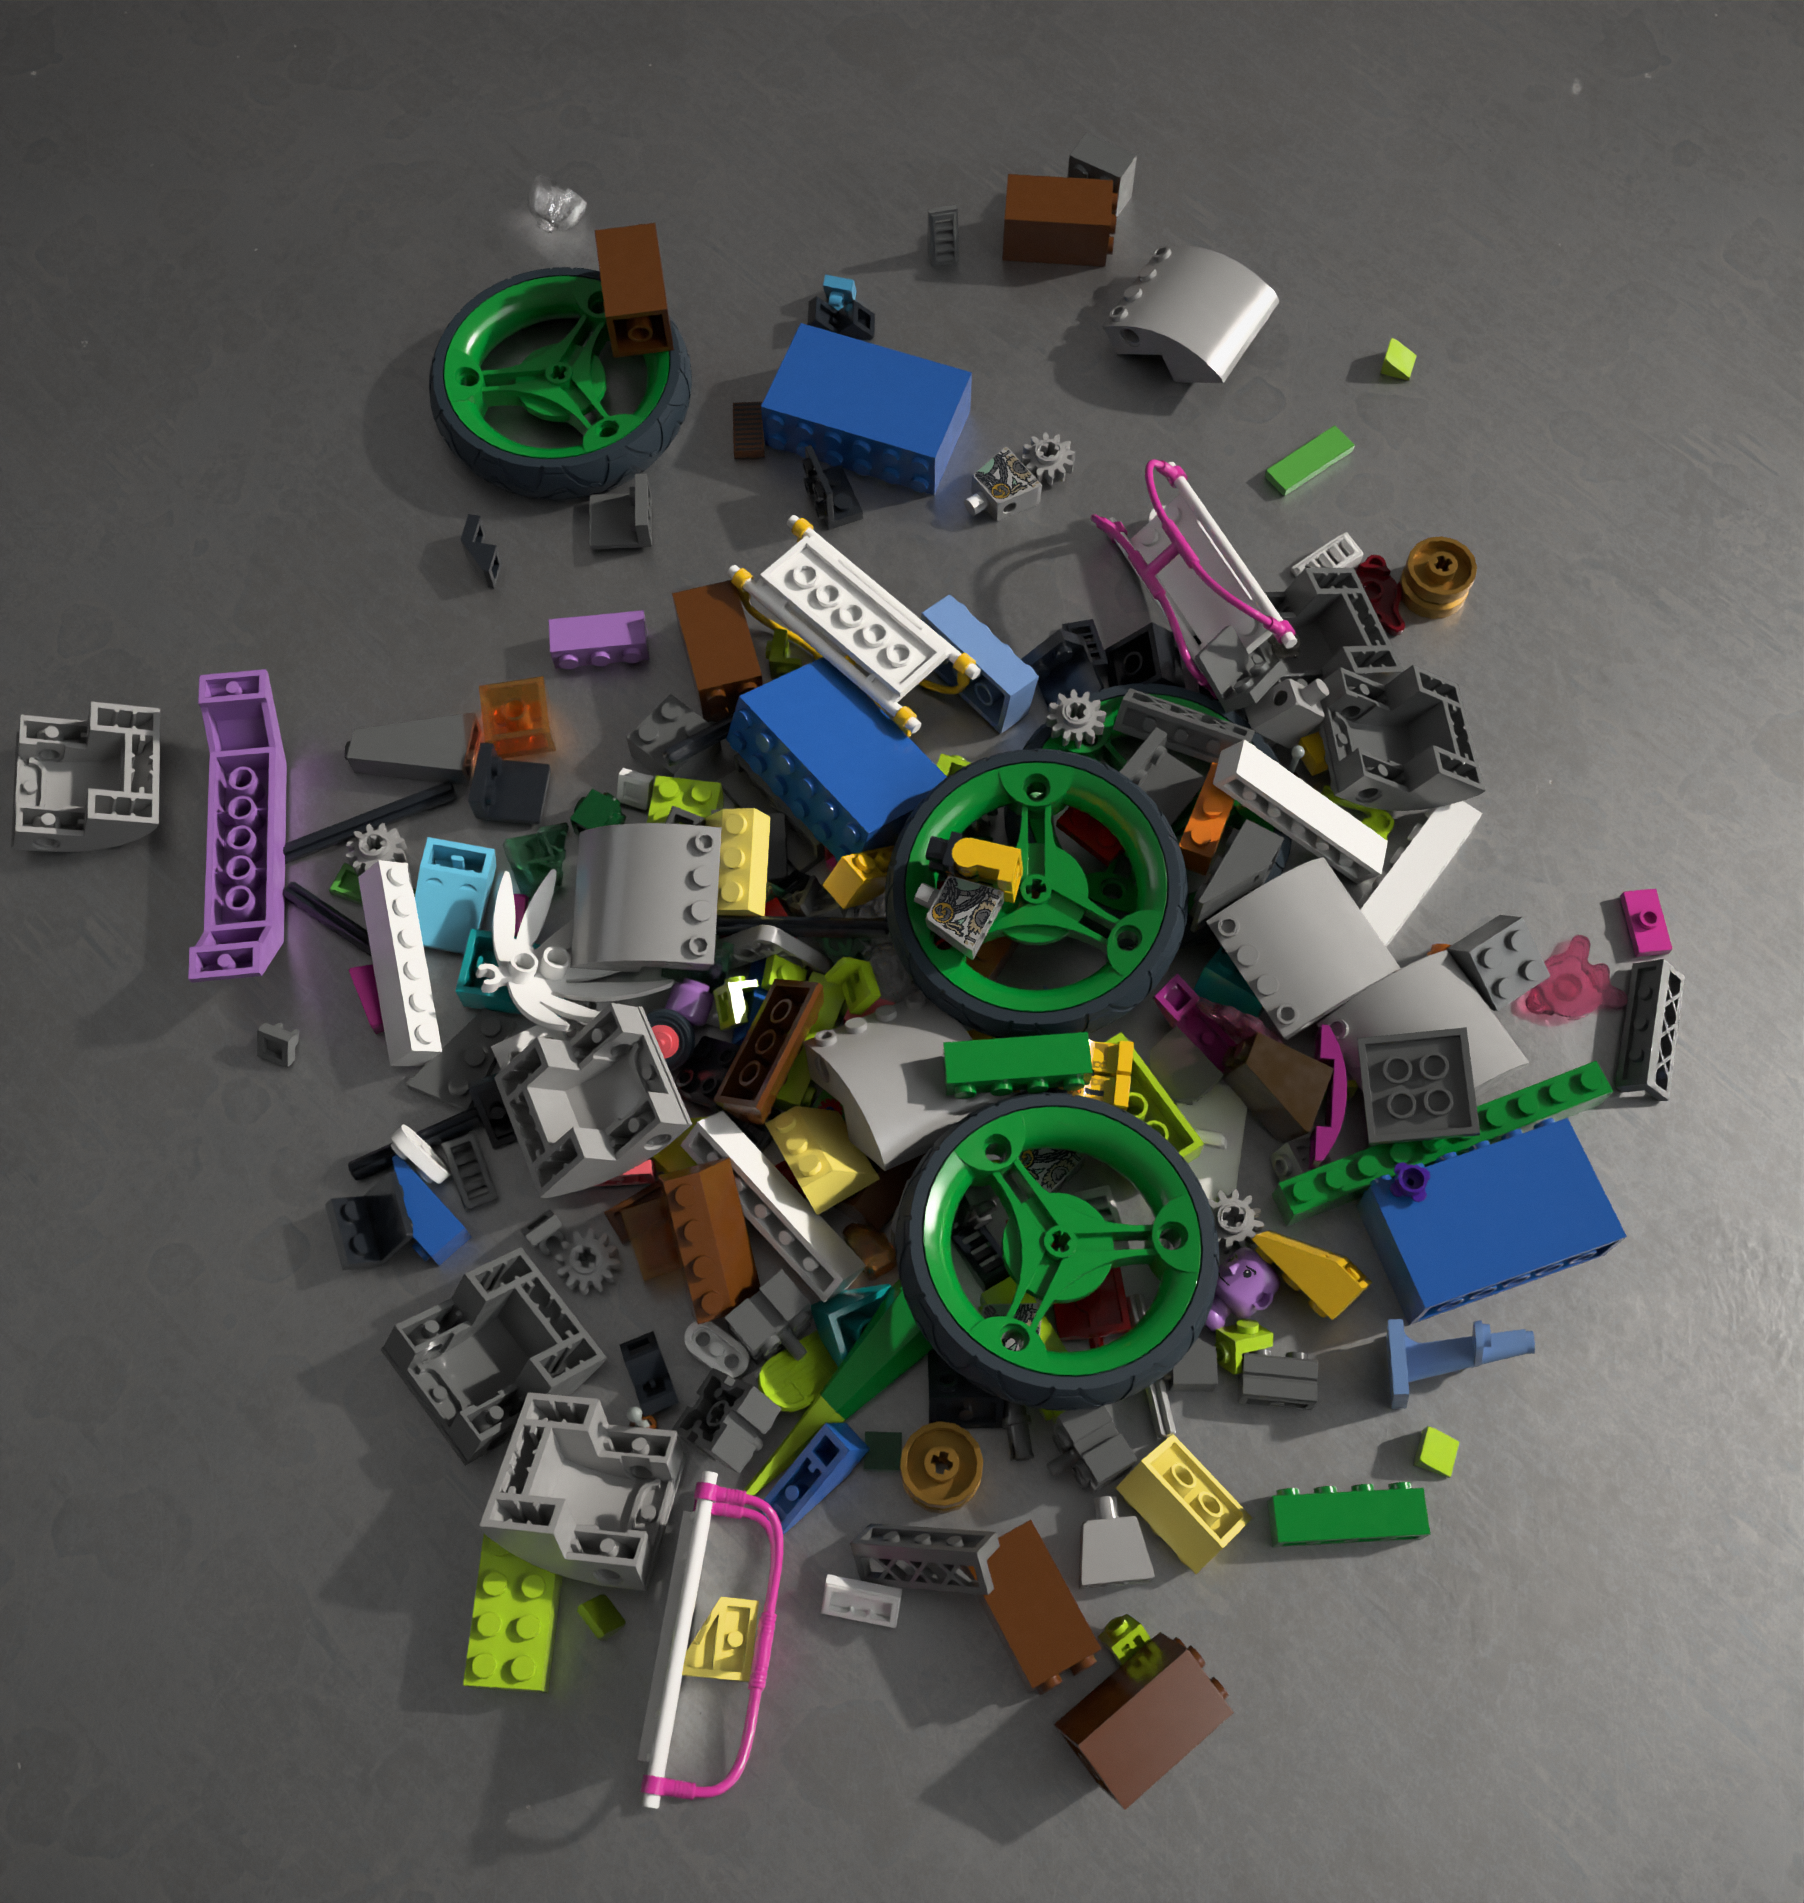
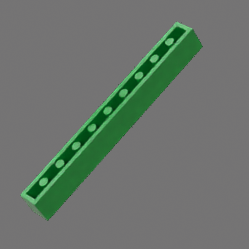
[1272,1061,1613,1227]

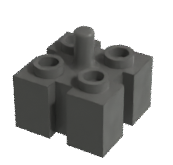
[724,1269,813,1366]
[671,1368,781,1474]
[1046,1406,1137,1494]

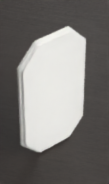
[1177,1084,1247,1203]

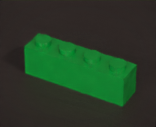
[943,1032,1093,1099]
[1267,1482,1430,1548]

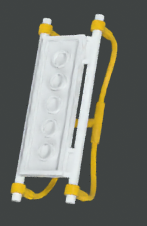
[727,515,981,738]

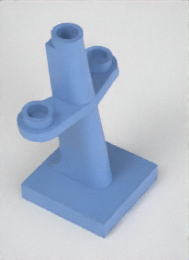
[1386,1319,1535,1409]

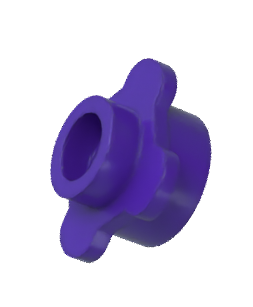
[1390,1162,1430,1202]

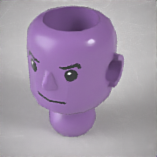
[1205,1247,1280,1332]

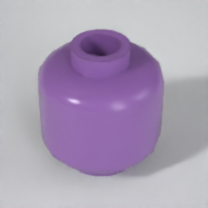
[665,978,714,1027]

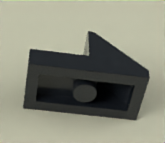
[468,1072,517,1148]

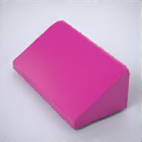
[348,964,384,1035]

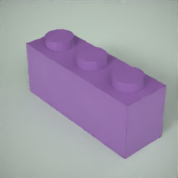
[548,610,650,669]

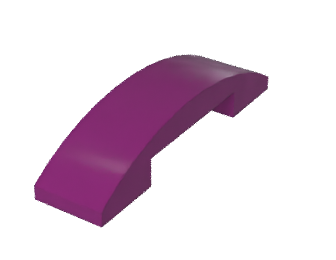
[1152,973,1237,1083]
[1308,1024,1347,1170]

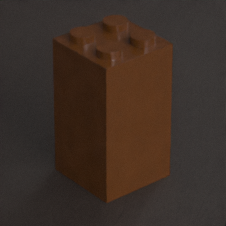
[1002,174,1118,267]
[595,223,674,358]
[672,580,763,722]
[961,1520,1101,1696]
[1054,1632,1234,1810]

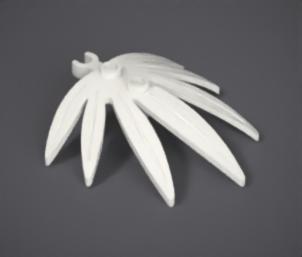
[476,869,674,1031]

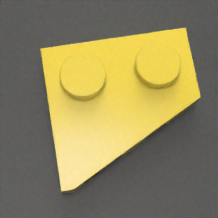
[682,1597,759,1682]

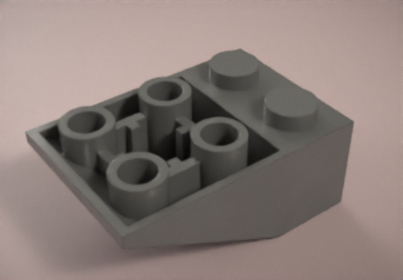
[1189,819,1284,932]

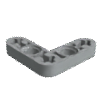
[713,925,834,981]

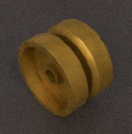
[1399,536,1477,619]
[900,1421,983,1514]

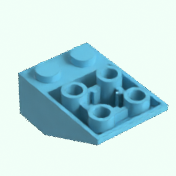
[415,837,497,954]

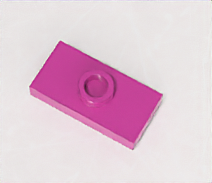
[1620,889,1673,957]

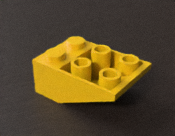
[1252,1230,1373,1320]

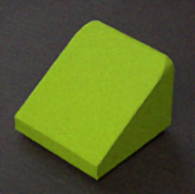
[1380,338,1417,381]
[1413,1426,1459,1478]
[577,1594,626,1642]

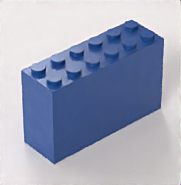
[761,323,972,495]
[726,657,947,862]
[1356,1118,1627,1325]

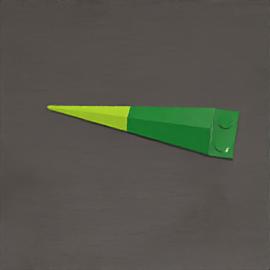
[743,1279,933,1496]

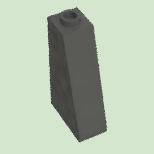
[344,713,481,786]

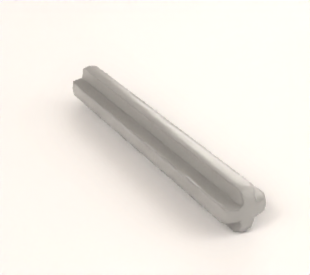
[1126,1294,1176,1438]

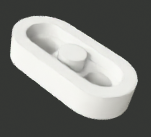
[391,1124,451,1184]
[684,1321,750,1380]

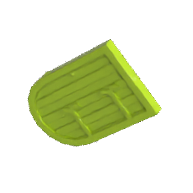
[757,1330,838,1412]

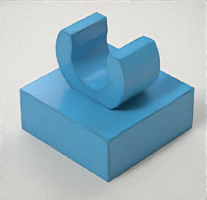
[823,275,857,310]

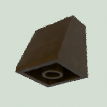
[1222,1032,1334,1144]

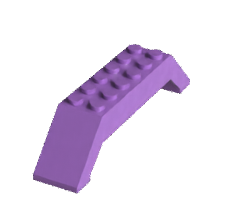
[188,669,287,983]

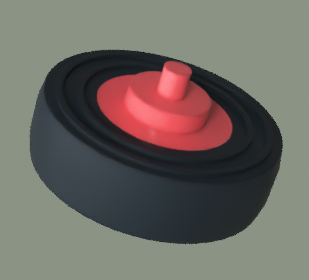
[646,1009,695,1071]

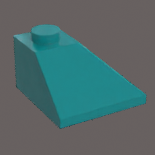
[811,1284,892,1367]

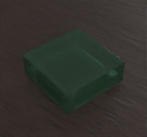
[864,1431,902,1472]

